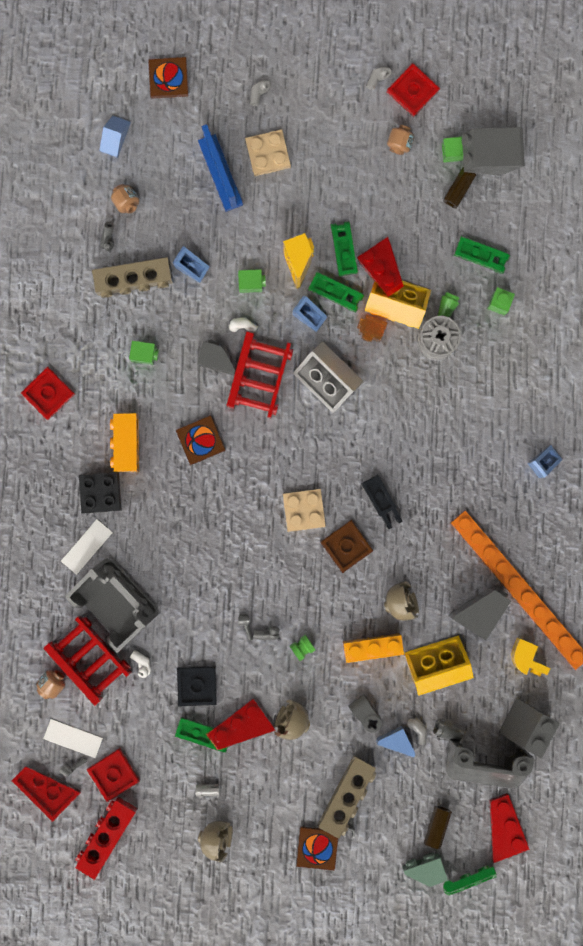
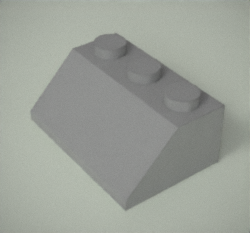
[293,342,364,413]

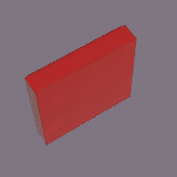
[386,63,440,117]
[21,367,75,420]
[86,748,140,802]

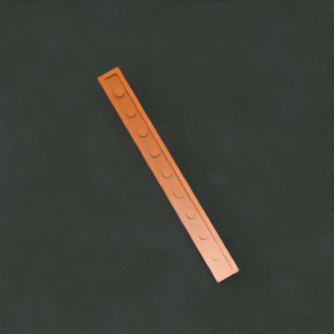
[450,510,583,670]

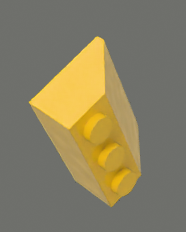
[283,233,314,289]
[365,280,431,329]
[404,635,474,696]

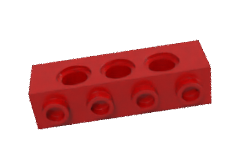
[75,796,138,880]

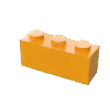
[110,413,139,472]
[343,633,404,663]

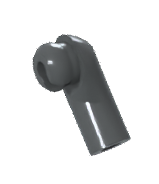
[100,222,114,251]
[253,626,280,640]

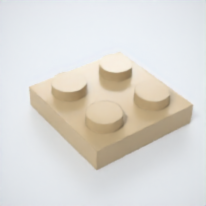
[245,129,291,176]
[283,489,326,532]

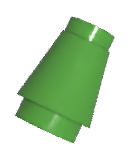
[437,292,460,317]

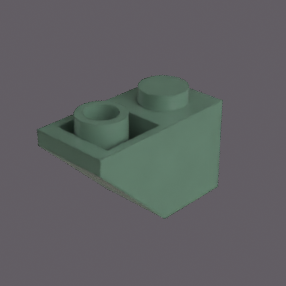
[402,853,448,887]

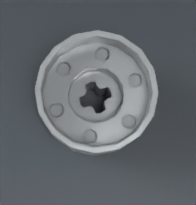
[417,316,461,360]

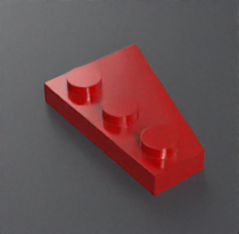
[357,237,404,297]
[206,699,276,750]
[12,766,81,822]
[489,793,530,863]

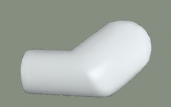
[229,317,258,333]
[130,650,151,678]

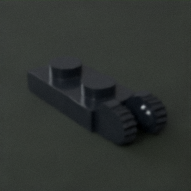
[361,474,403,529]

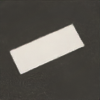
[61,519,113,575]
[43,719,103,758]

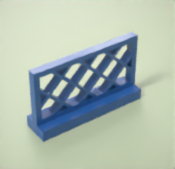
[198,124,243,212]

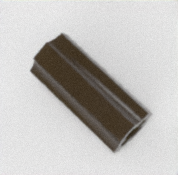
[443,167,476,209]
[424,806,452,849]

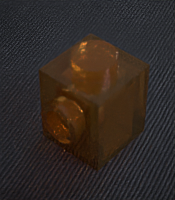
[357,314,388,343]

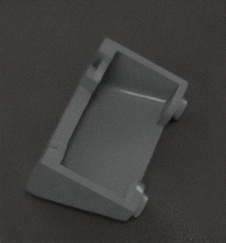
[65,558,159,653]
[445,739,534,788]

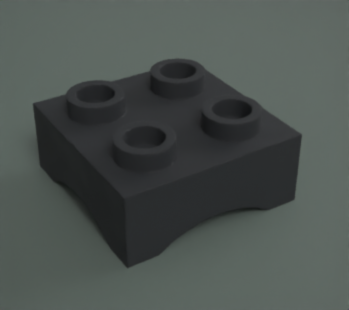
[79,472,122,514]

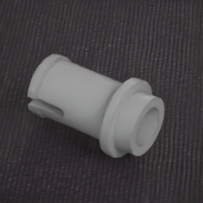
[196,783,219,798]

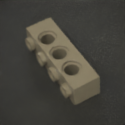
[92,257,173,298]
[317,755,377,839]

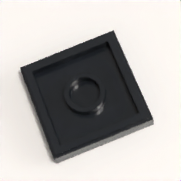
[177,666,217,707]

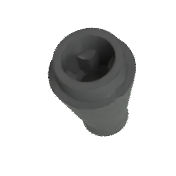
[433,719,464,741]

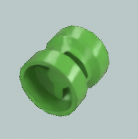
[289,635,316,661]

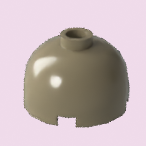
[384,581,419,621]
[274,699,310,740]
[198,821,233,862]

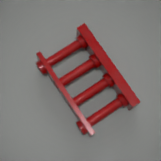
[226,332,294,419]
[43,616,132,706]

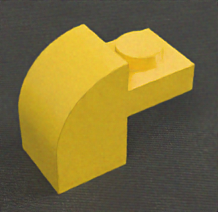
[511,637,550,676]

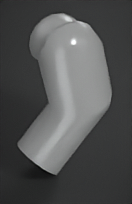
[366,66,392,90]
[250,80,271,106]
[407,718,427,745]

